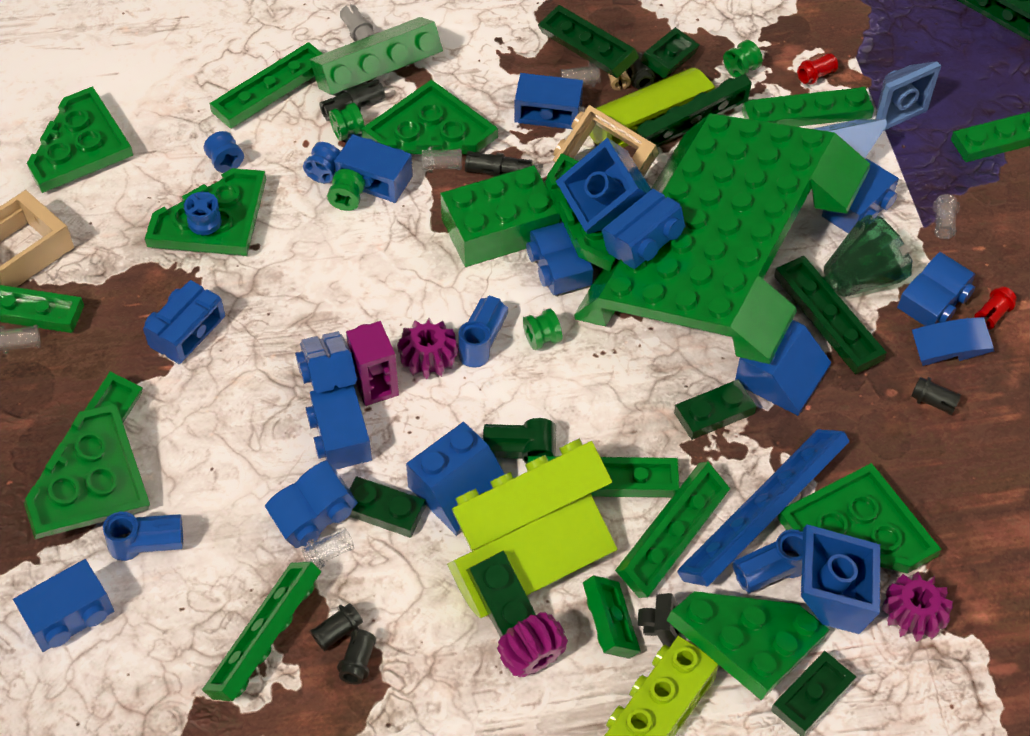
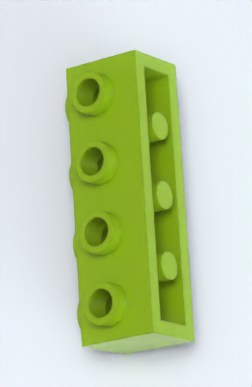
[451,438,612,551]
[604,635,719,736]

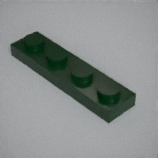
[538,5,639,78]
[636,74,752,150]
[774,255,887,375]

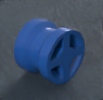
[203,131,244,173]
[303,142,340,184]
[184,191,222,235]

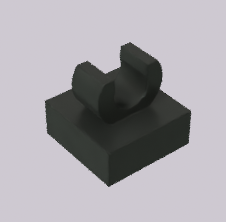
[638,593,681,647]

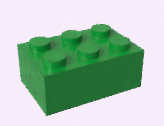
[440,165,560,267]

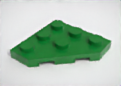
[361,79,498,154]
[26,86,133,193]
[545,153,617,271]
[145,168,267,256]
[24,404,150,539]
[777,463,942,573]
[666,591,830,701]

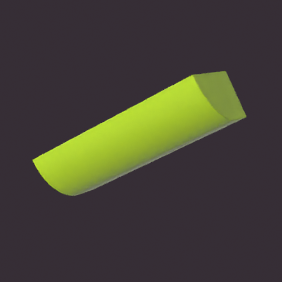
[589,68,716,148]
[447,494,618,618]

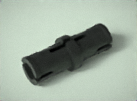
[319,79,385,121]
[465,151,533,177]

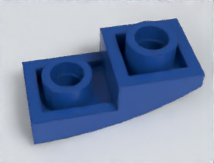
[912,317,994,366]

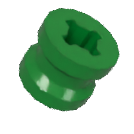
[723,40,763,78]
[329,102,365,141]
[327,169,365,211]
[523,308,563,350]

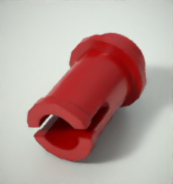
[797,53,838,85]
[974,286,1017,330]

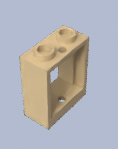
[553,105,659,177]
[0,190,74,287]

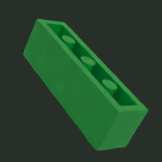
[309,17,443,95]

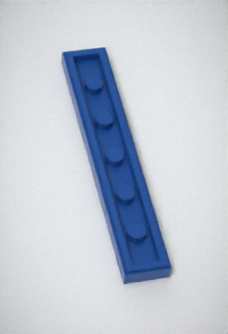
[677,429,850,587]

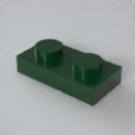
[640,27,700,79]
[674,379,756,440]
[349,476,426,538]
[466,550,536,638]
[771,650,856,736]

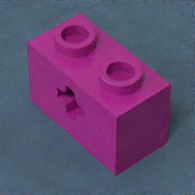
[346,321,399,406]

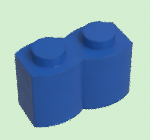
[526,222,593,295]
[897,252,975,326]
[265,460,358,548]

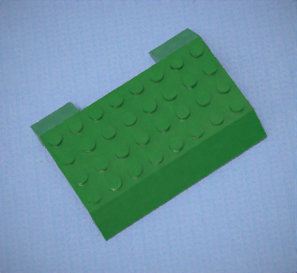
[574,113,870,364]

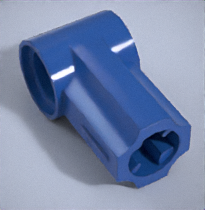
[458,295,508,368]
[103,511,183,561]
[732,529,803,594]

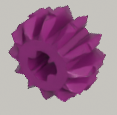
[397,318,458,379]
[882,571,953,642]
[497,612,568,677]

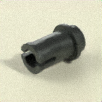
[628,52,655,90]
[911,377,961,415]
[310,603,363,652]
[337,629,376,685]

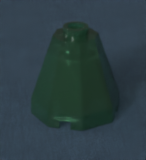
[823,215,913,297]

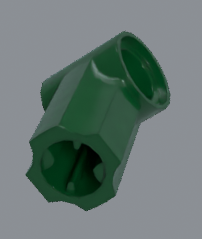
[483,418,556,464]

